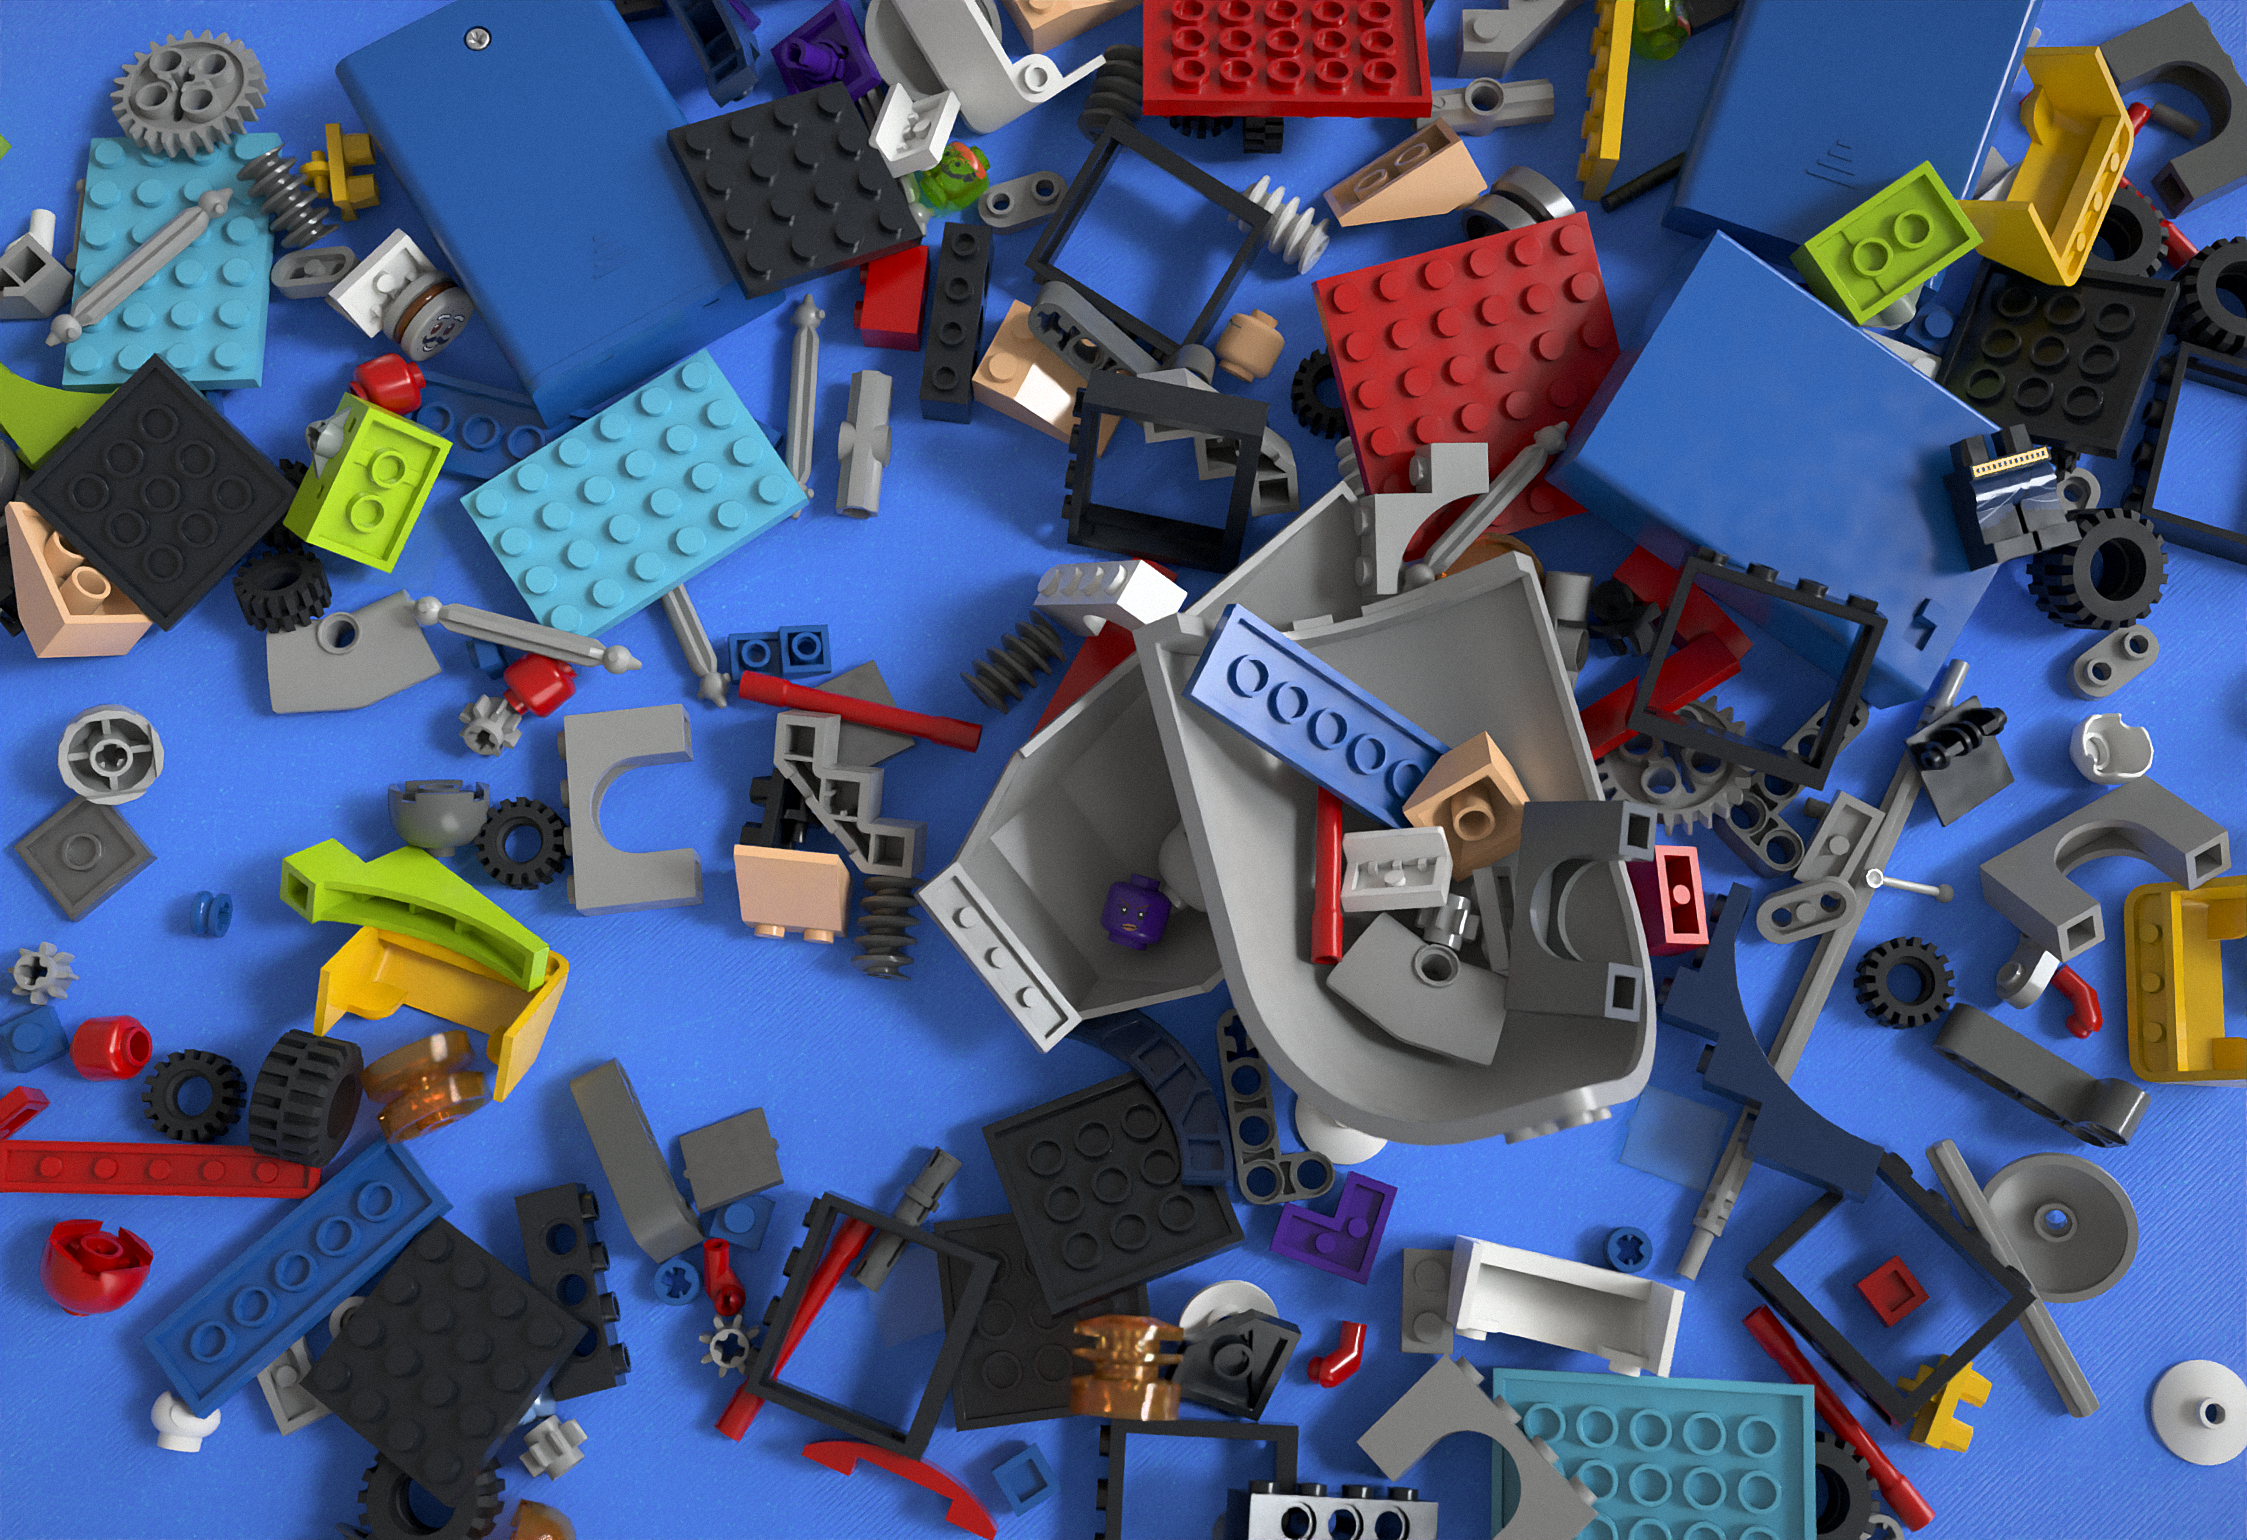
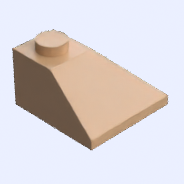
[1402,731,1530,883]

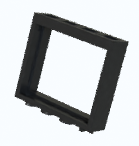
[1024,115,1279,363]
[2120,341,2247,566]
[1061,368,1270,575]
[1624,546,1889,791]
[1742,1145,2037,1433]
[743,1190,1001,1462]
[1094,1413,1299,1540]

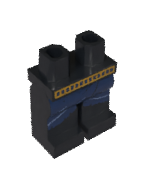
[1943,423,2082,572]

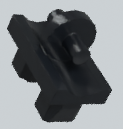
[1587,580,1662,657]
[739,768,823,850]

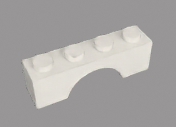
[1033,560,1188,636]

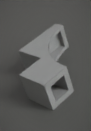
[1354,443,1489,597]

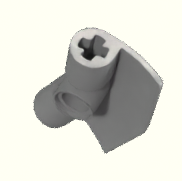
[1543,571,1594,694]
[266,589,442,714]
[1326,912,1508,1069]

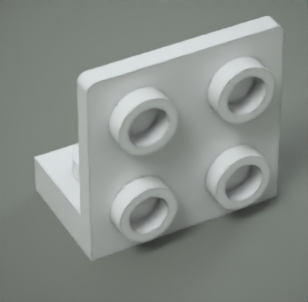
[324,228,437,339]

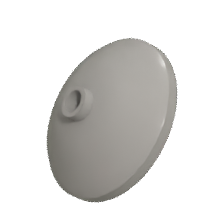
[864,0,1002,102]
[1982,1152,2139,1304]

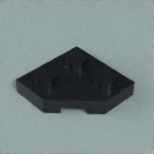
[1163,1309,1302,1422]

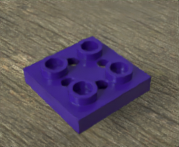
[770,0,883,102]

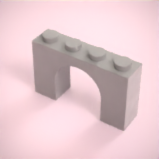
[557,703,704,917]
[1979,774,2231,963]
[1356,1354,1599,1540]

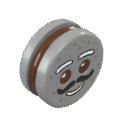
[383,270,474,361]

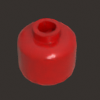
[348,353,426,416]
[502,652,578,718]
[69,1015,153,1082]

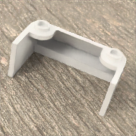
[891,0,1106,134]
[1446,1234,1685,1378]

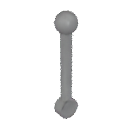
[65,178,86,272]
[1861,868,1954,903]

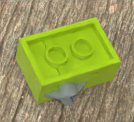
[1789,160,1983,330]
[283,392,453,574]

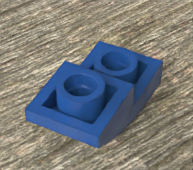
[727,624,832,685]

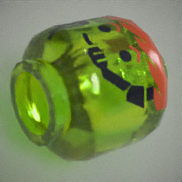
[1631,0,1690,61]
[920,141,990,212]

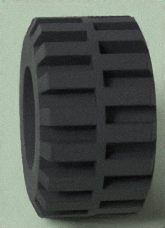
[2083,184,2169,278]
[2166,236,2247,360]
[2026,508,2169,630]
[248,1029,364,1168]
[1815,1430,1880,1540]
[357,1451,505,1540]

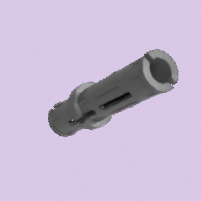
[850,1146,963,1293]

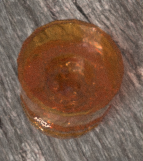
[1069,1314,1185,1420]

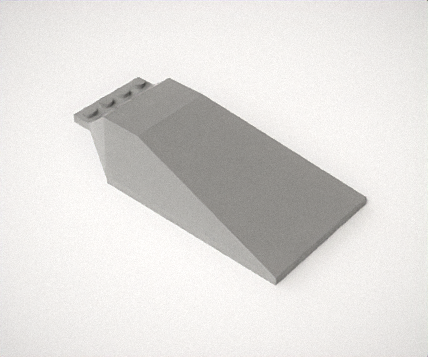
[913,480,1409,1053]

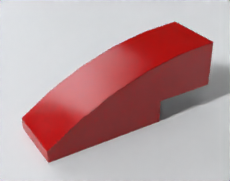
[1611,545,1753,662]

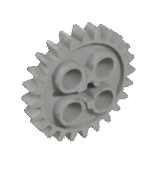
[110,29,269,158]
[1594,695,1754,837]

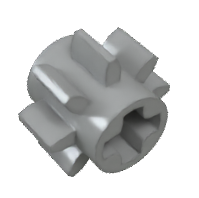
[459,694,522,757]
[1414,893,1481,953]
[7,942,79,1006]
[699,1311,761,1378]
[519,1414,588,1482]

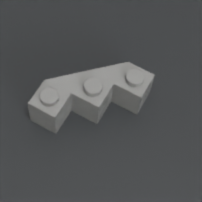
[1455,0,1586,79]
[0,233,75,319]
[1137,368,1300,517]
[773,710,928,878]

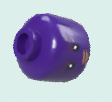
[1100,873,1172,951]

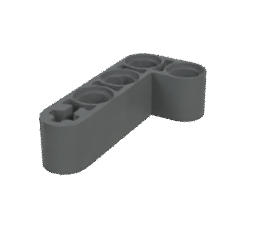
[1028,281,1216,429]
[1712,698,1869,879]
[1931,1003,2152,1148]
[1214,1007,1335,1206]
[569,1057,706,1264]

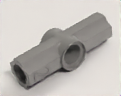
[1410,77,1555,137]
[836,370,894,519]

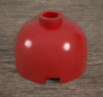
[39,1219,154,1317]

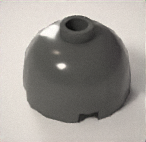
[388,779,490,857]

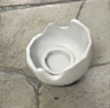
[2069,713,2154,785]

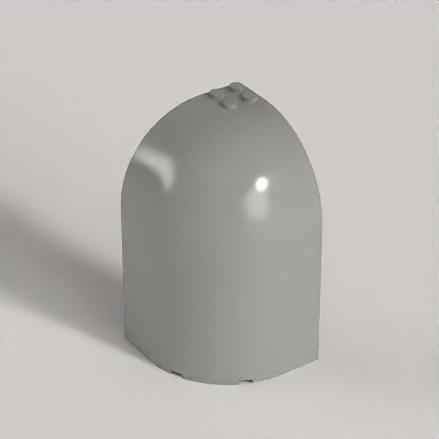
[1132,551,1656,1146]

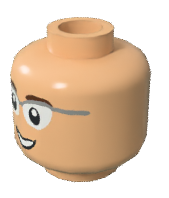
[1215,309,1285,383]

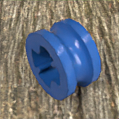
[190,891,233,938]
[1602,1226,1653,1273]
[653,1259,703,1306]

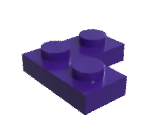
[1268,1171,1398,1285]

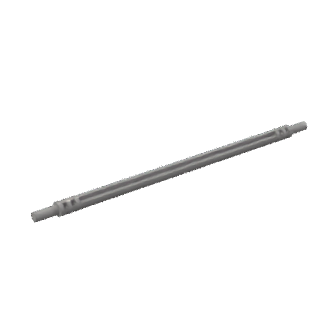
[1675,659,1970,1281]

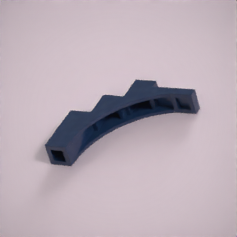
[667,0,760,108]
[1656,882,1885,1204]

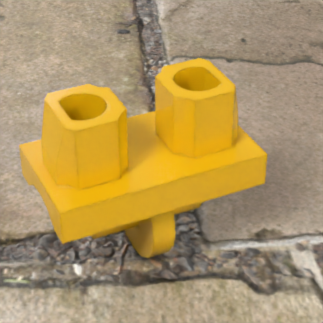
[299,123,381,222]
[1895,1354,1992,1453]

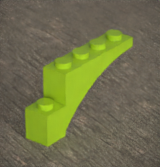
[0,361,119,471]
[279,838,550,992]

